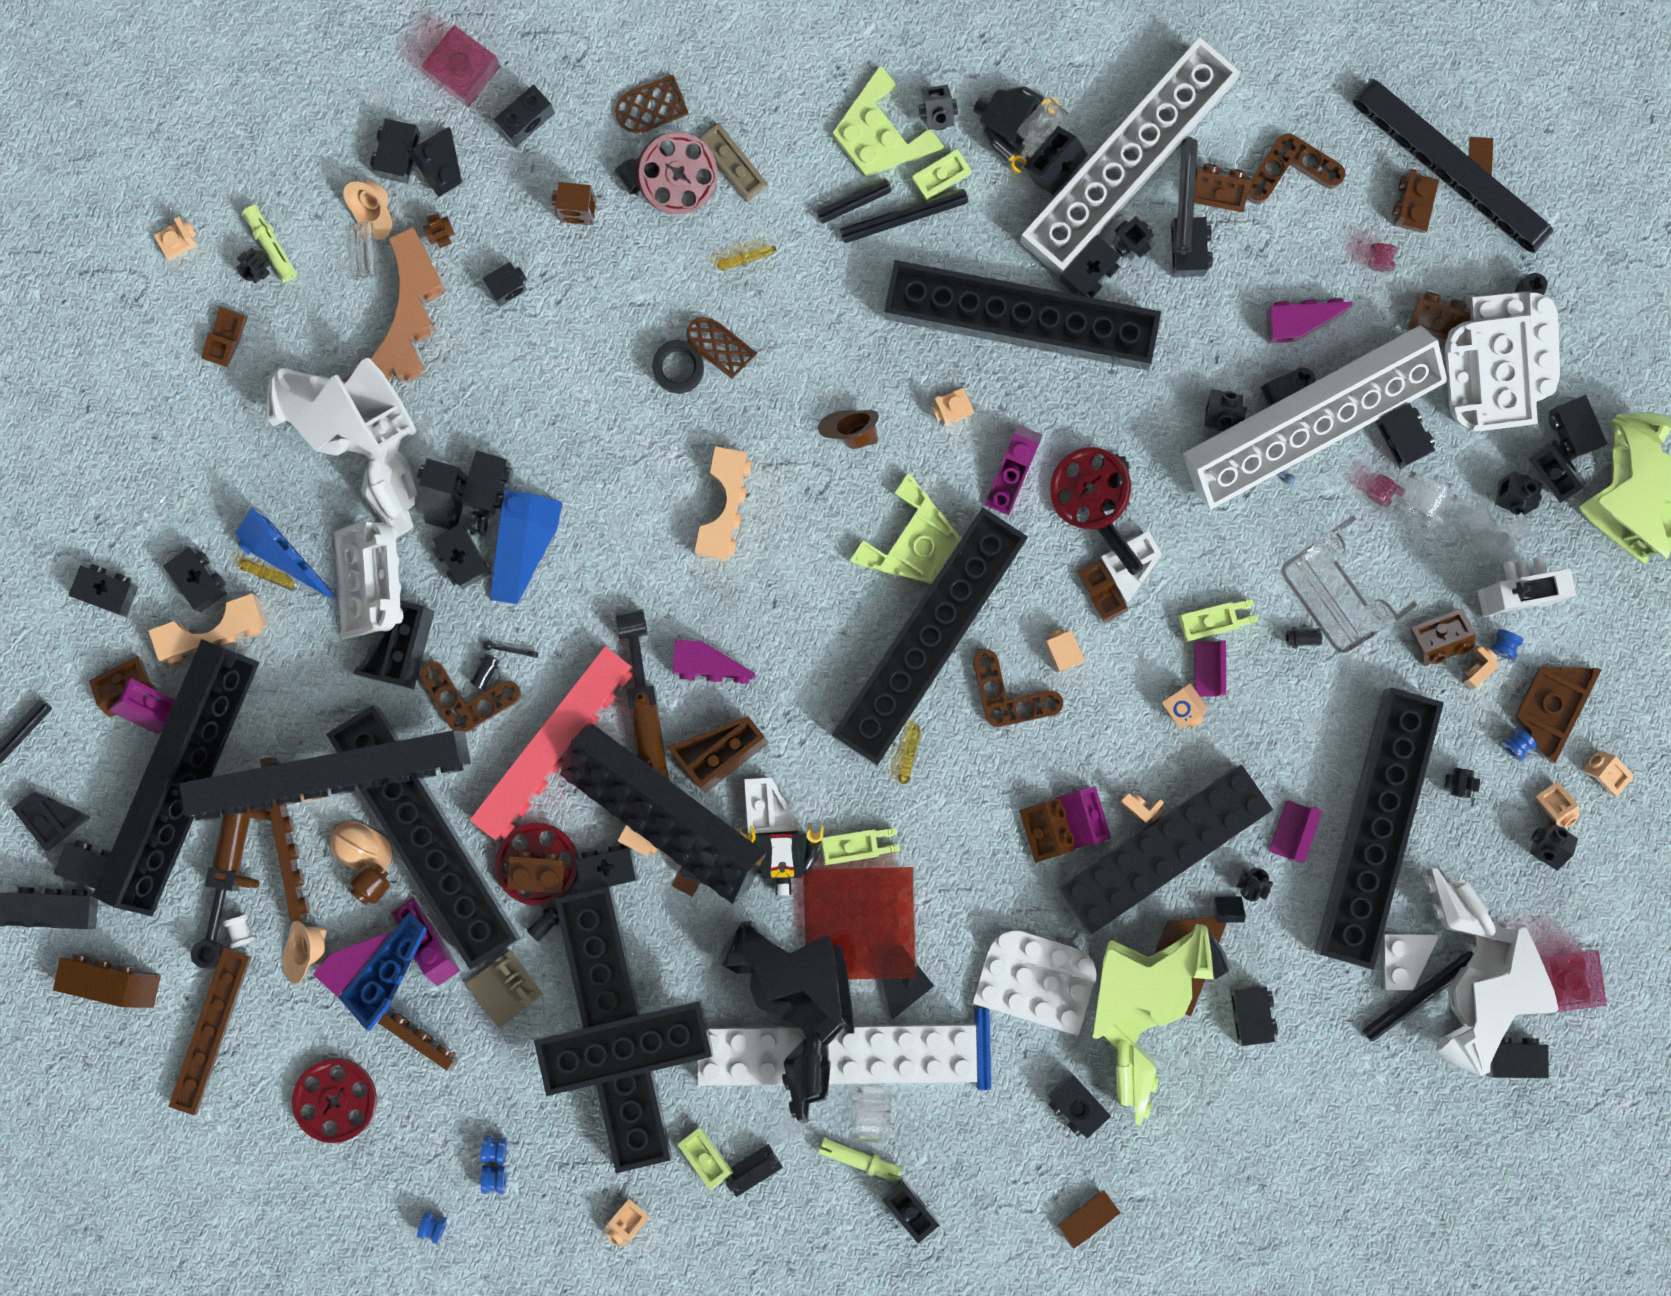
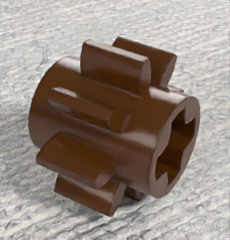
[422,213,455,248]

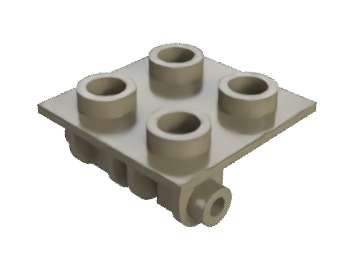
[466,950,543,1028]

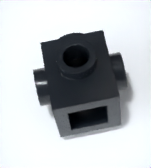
[918,84,958,130]
[1113,216,1154,261]
[1204,389,1247,431]
[1495,471,1542,517]
[1530,820,1578,871]

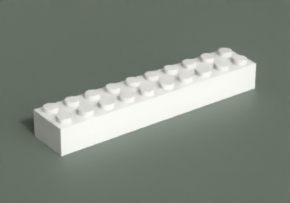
[1020,37,1240,278]
[1183,325,1448,509]
[698,1024,977,1086]

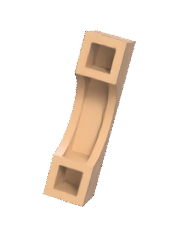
[694,447,752,562]
[148,594,269,666]

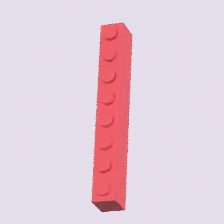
[470,646,633,841]

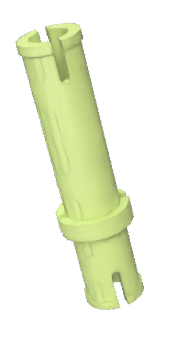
[242,205,298,282]
[818,1137,902,1184]

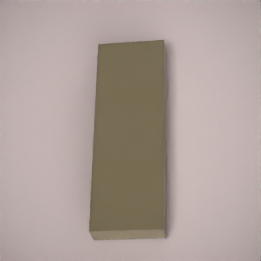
[698,122,768,202]

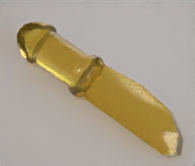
[717,246,777,271]
[238,559,295,591]
[898,723,921,785]

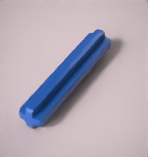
[975,1008,991,1091]

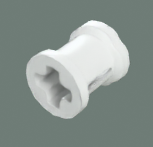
[223,915,255,949]

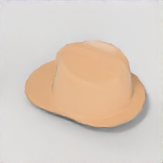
[343,178,392,240]
[330,821,393,871]
[282,921,326,983]

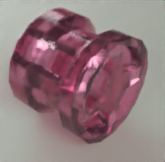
[1368,243,1398,272]
[1366,474,1401,507]

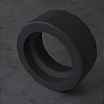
[652,340,704,394]

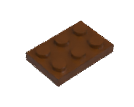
[378,1013,459,1071]

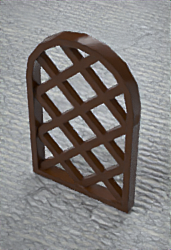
[615,74,689,134]
[686,317,757,379]

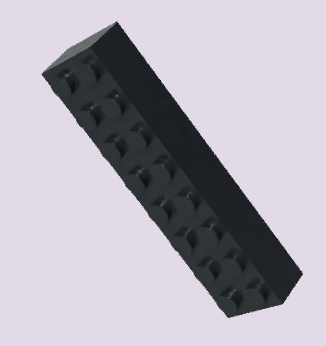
[560,723,766,904]
[1057,764,1273,935]

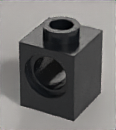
[482,262,527,307]

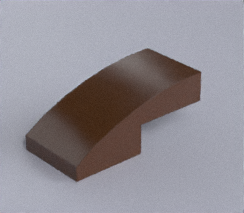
[201,307,248,367]
[1077,559,1128,623]
[1057,1190,1120,1249]

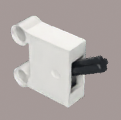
[1477,556,1576,617]

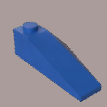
[490,490,562,604]
[235,508,336,599]
[338,912,427,1031]

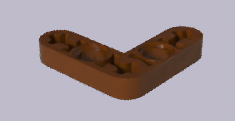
[1247,133,1346,204]
[973,649,1063,727]
[421,662,521,733]

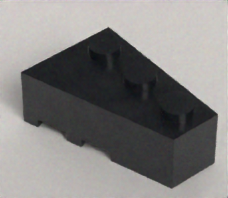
[417,458,468,530]
[353,601,435,690]
[0,887,98,929]

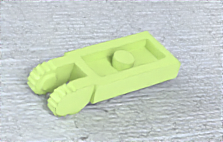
[1178,599,1259,642]
[821,828,900,865]

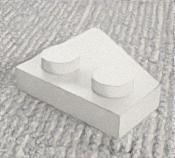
[1100,531,1162,603]
[743,777,800,834]
[1383,934,1438,990]

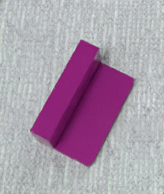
[1194,640,1226,697]
[110,678,175,734]
[1055,786,1111,849]
[1269,801,1322,863]

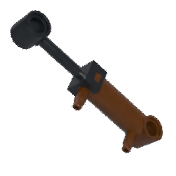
[616,609,670,781]
[191,807,271,968]

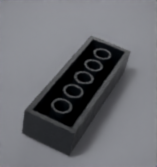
[534,999,714,1096]

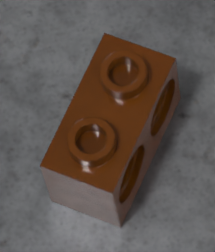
[552,182,596,226]

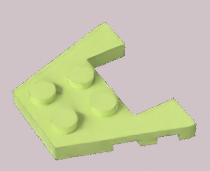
[833,66,944,177]
[850,473,962,585]

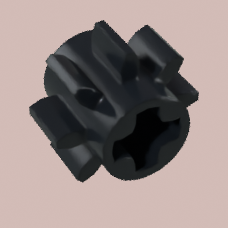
[236,248,271,284]
[1444,768,1481,798]
[1236,868,1273,902]

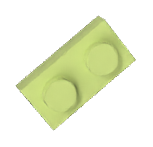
[912,149,972,201]
[677,1127,733,1190]

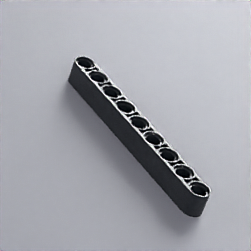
[1352,79,1553,253]

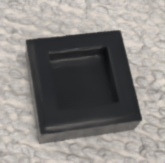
[1214,896,1246,923]

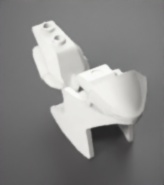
[266,358,420,539]
[1425,868,1558,1076]

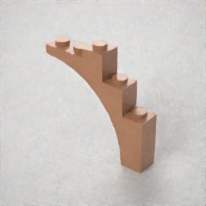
[341,227,446,382]

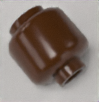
[349,863,390,905]

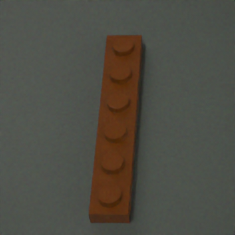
[260,757,310,922]
[168,947,252,1116]

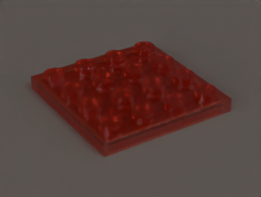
[804,867,917,980]

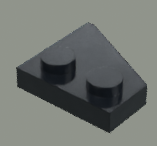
[408,127,462,198]
[12,791,90,851]
[878,943,934,1019]

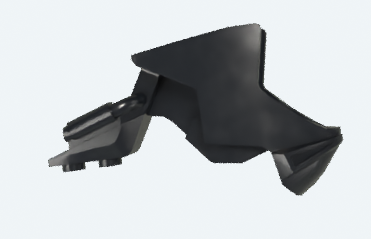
[717,920,855,1124]

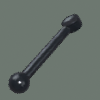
[483,640,539,658]

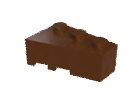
[667,716,769,793]
[53,954,161,1008]

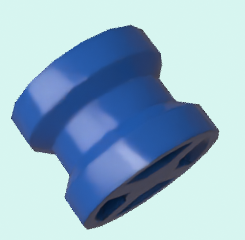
[1490,629,1524,660]
[1501,727,1537,761]
[480,1135,508,1165]
[481,1166,507,1195]
[416,1210,448,1245]

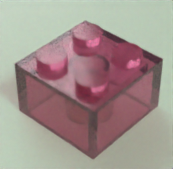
[421,25,501,108]
[1539,949,1607,1013]

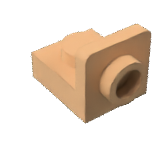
[154,216,197,261]
[931,388,974,426]
[1463,646,1500,690]
[1583,750,1634,797]
[1535,781,1579,828]
[1118,793,1164,824]
[603,1199,650,1247]

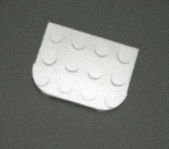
[1470,292,1560,401]
[1445,314,1538,431]
[334,522,403,639]
[972,930,1096,1036]

